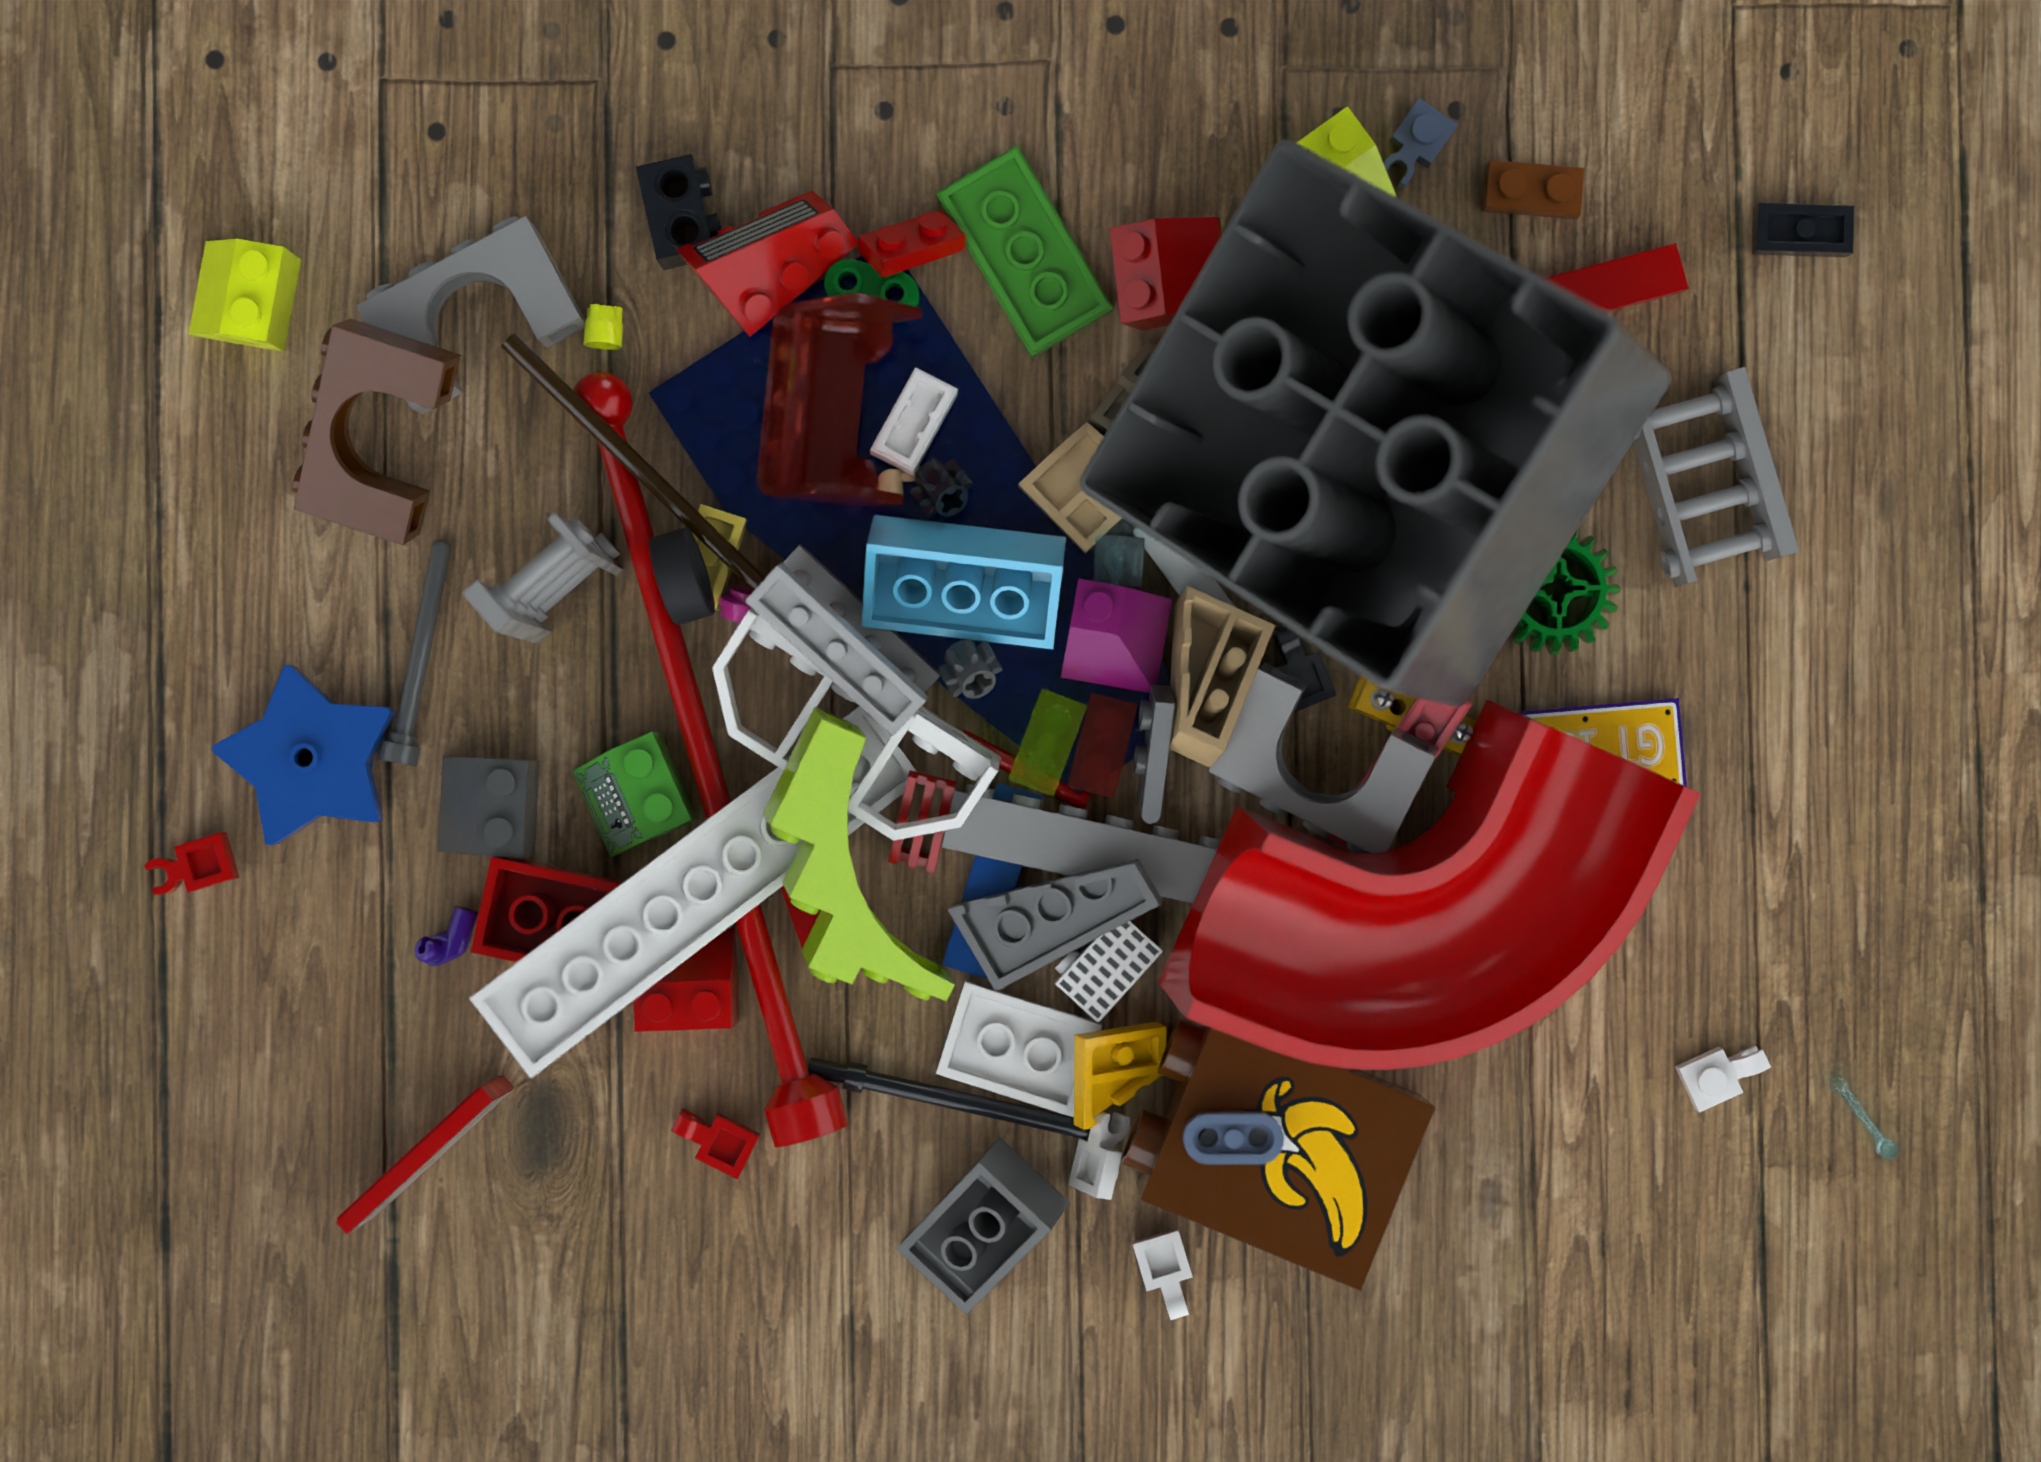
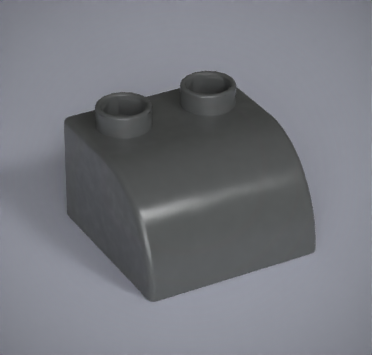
[1080,139,1671,707]

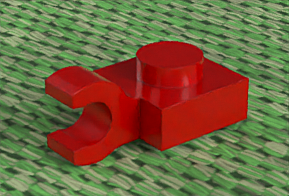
[671,1109,761,1180]

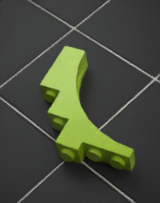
[764,707,955,1002]

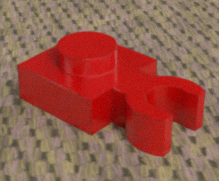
[144,832,240,895]

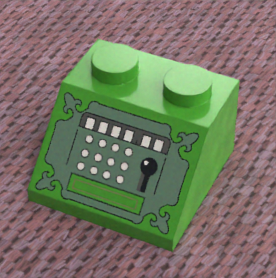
[573,731,699,858]

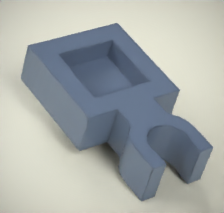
[1383,98,1458,191]

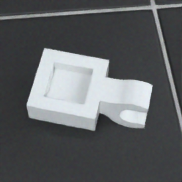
[1675,1046,1771,1113]
[1068,1111,1130,1200]
[1132,1228,1193,1320]

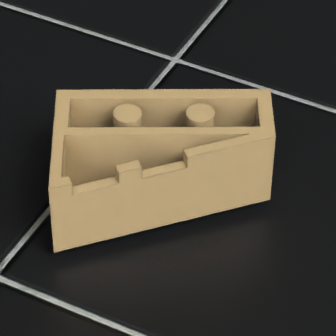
[1169,585,1275,768]

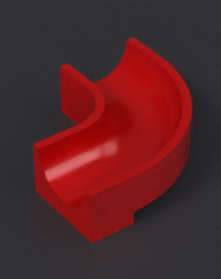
[1158,699,1701,1070]

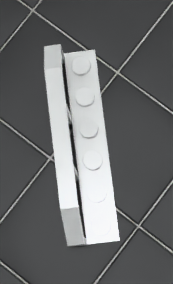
[712,608,1001,841]

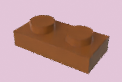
[1482,160,1585,219]

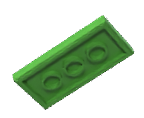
[935,146,1114,359]

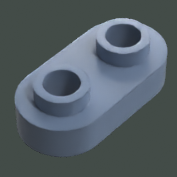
[1182,1111,1284,1164]

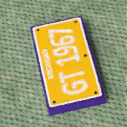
[1518,698,1687,787]

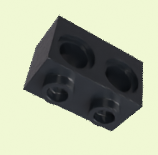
[636,154,721,270]

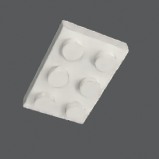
[936,980,1102,1117]

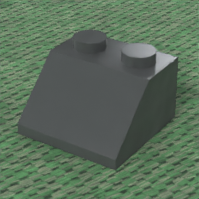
[438,756,540,857]

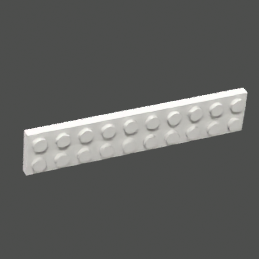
[469,706,917,1078]

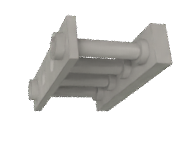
[1633,367,1799,587]
[462,513,623,644]
[745,544,941,736]

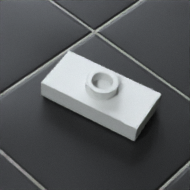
[870,367,958,476]

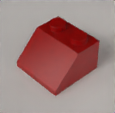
[1110,217,1222,331]
[634,928,739,1032]

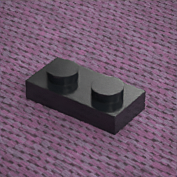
[1752,203,1854,257]

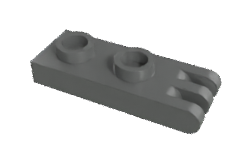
[1133,684,1175,824]

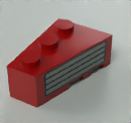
[676,190,858,337]

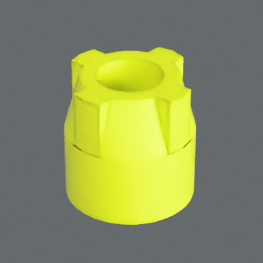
[583,304,623,350]

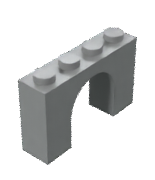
[356,216,586,415]
[1208,662,1439,854]

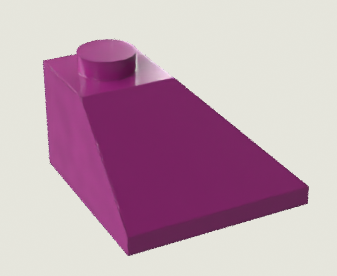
[1061,579,1172,693]

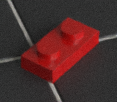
[858,209,966,278]

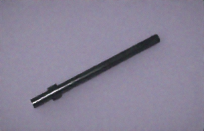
[808,1057,1089,1140]

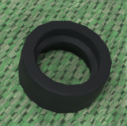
[649,527,715,625]

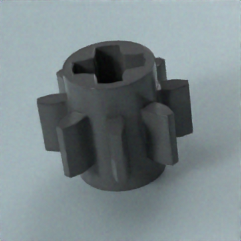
[938,639,1002,699]

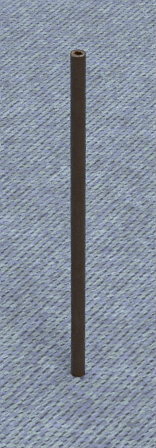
[501,333,766,592]

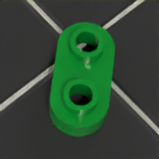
[824,259,920,323]

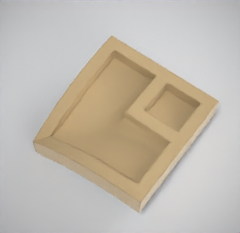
[1018,422,1123,555]

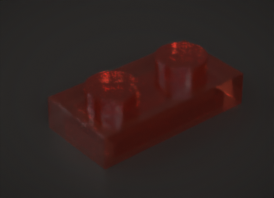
[1067,693,1138,798]

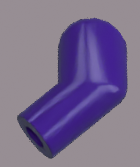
[414,906,478,966]

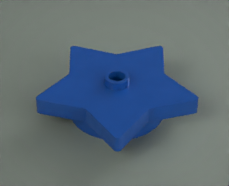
[211,664,394,846]

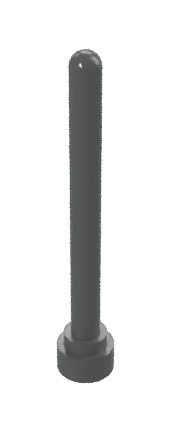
[378,539,451,767]

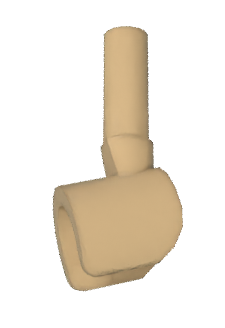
[876,466,921,499]

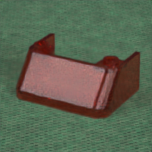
[757,292,922,506]

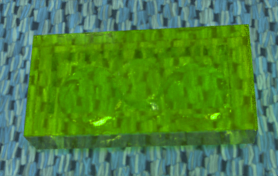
[1008,689,1087,796]

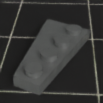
[948,859,1163,991]

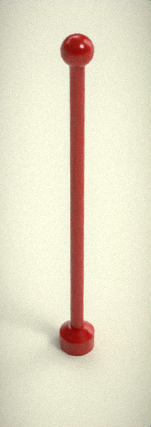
[573,371,849,1147]

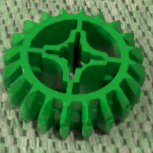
[1512,529,1620,655]

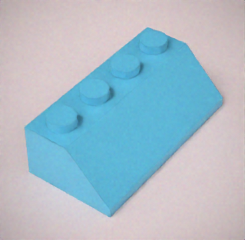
[861,515,1066,649]

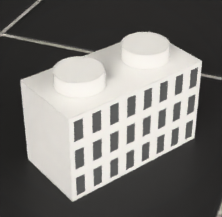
[1054,921,1163,1023]

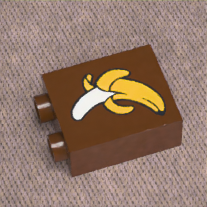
[1121,1019,1436,1291]

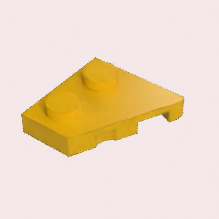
[1074,1022,1167,1130]

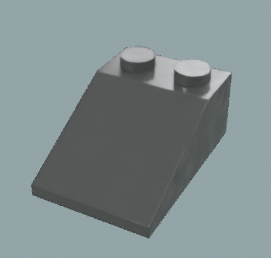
[897,1137,1070,1315]

